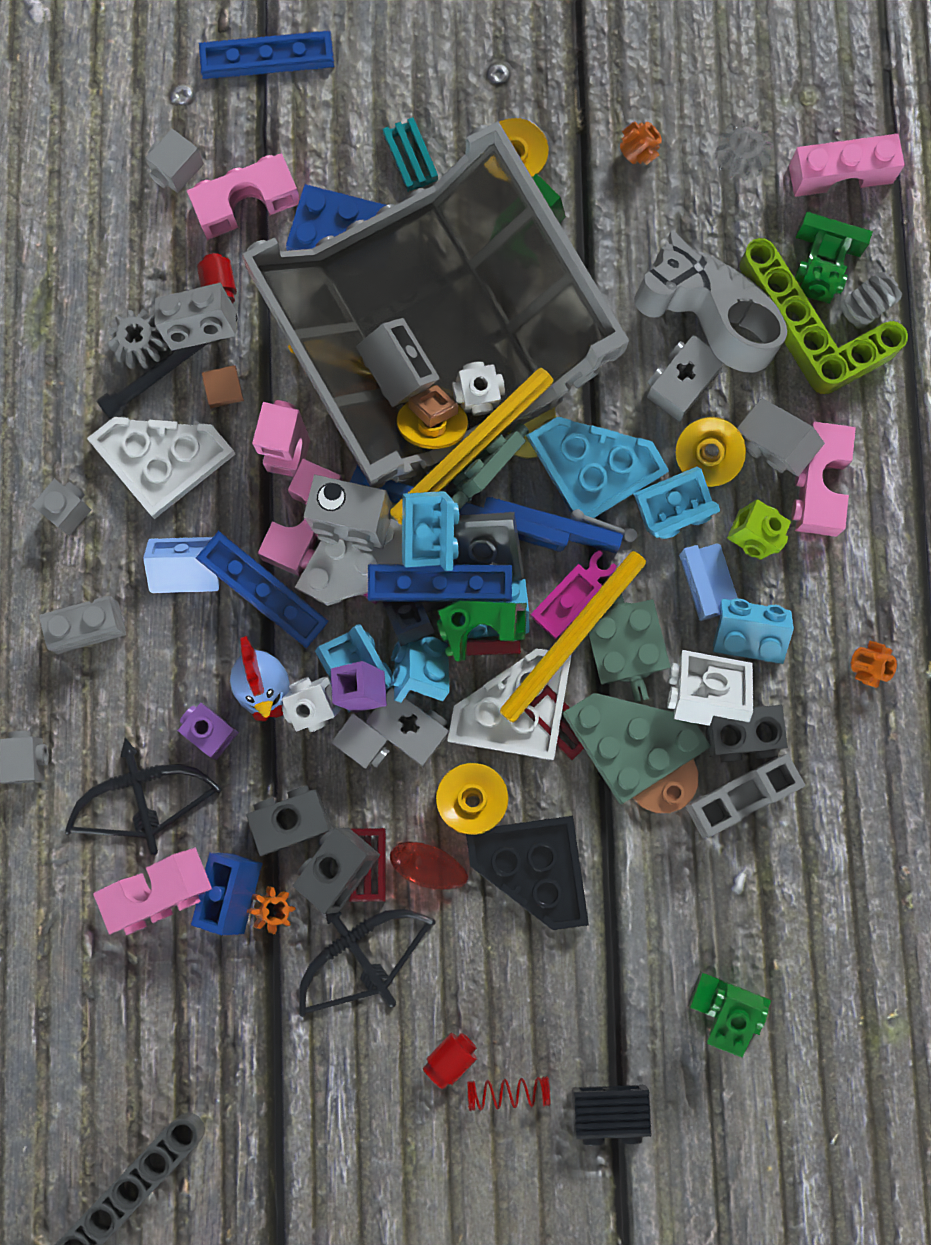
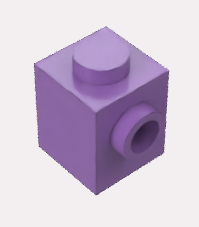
[331,661,387,713]
[177,702,239,760]

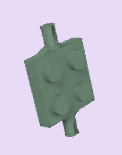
[447,423,529,510]
[588,593,671,702]

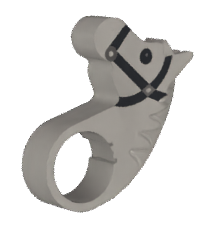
[634,231,787,372]

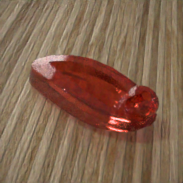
[390,842,468,890]

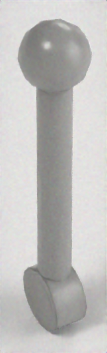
[571,509,637,542]

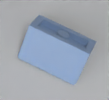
[143,537,220,593]
[679,544,738,621]

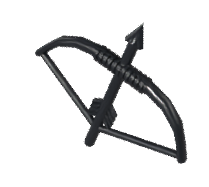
[65,737,222,856]
[299,909,436,1017]

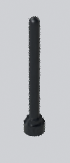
[96,314,238,420]

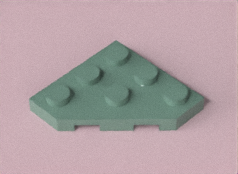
[562,693,711,805]

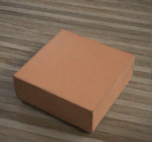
[202,365,244,408]
[408,385,458,428]

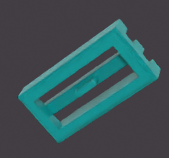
[382,117,439,192]

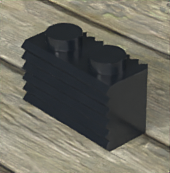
[572,1084,652,1146]

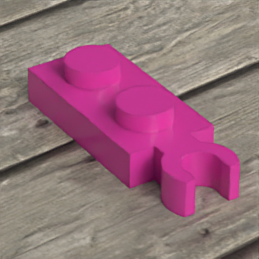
[530,551,617,640]

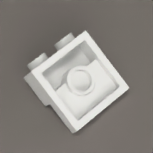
[667,650,753,726]

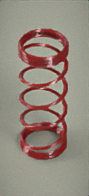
[467,1076,550,1111]

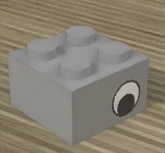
[303,475,393,551]

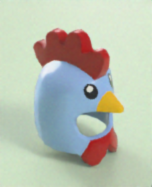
[230,636,290,722]

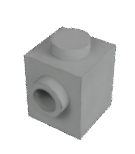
[145,129,204,193]
[31,478,92,536]
[331,714,390,770]
[0,731,49,785]

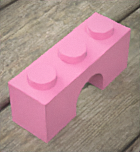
[789,134,905,197]
[186,153,300,240]
[252,400,310,477]
[791,422,856,537]
[258,459,343,577]
[93,848,212,935]

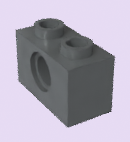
[246,785,332,856]
[293,827,380,914]

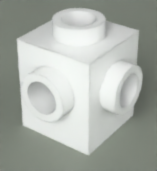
[452,362,505,416]
[281,675,342,732]

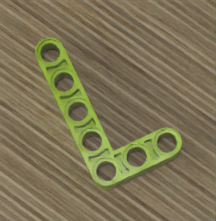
[739,238,908,394]

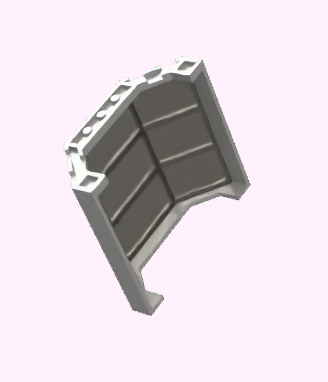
[242,121,629,488]

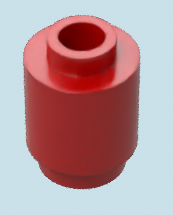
[197,253,237,304]
[423,1032,477,1090]

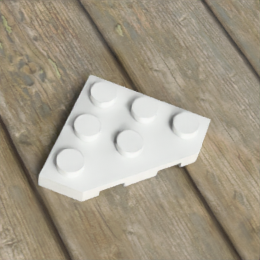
[87,417,235,519]
[295,519,402,606]
[448,648,571,761]

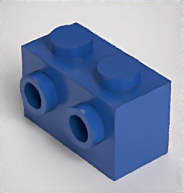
[191,853,262,936]

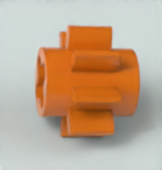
[620,121,662,165]
[851,641,897,688]
[247,886,296,934]

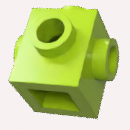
[727,499,791,560]

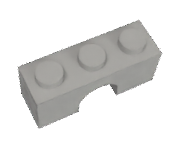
[685,753,806,838]

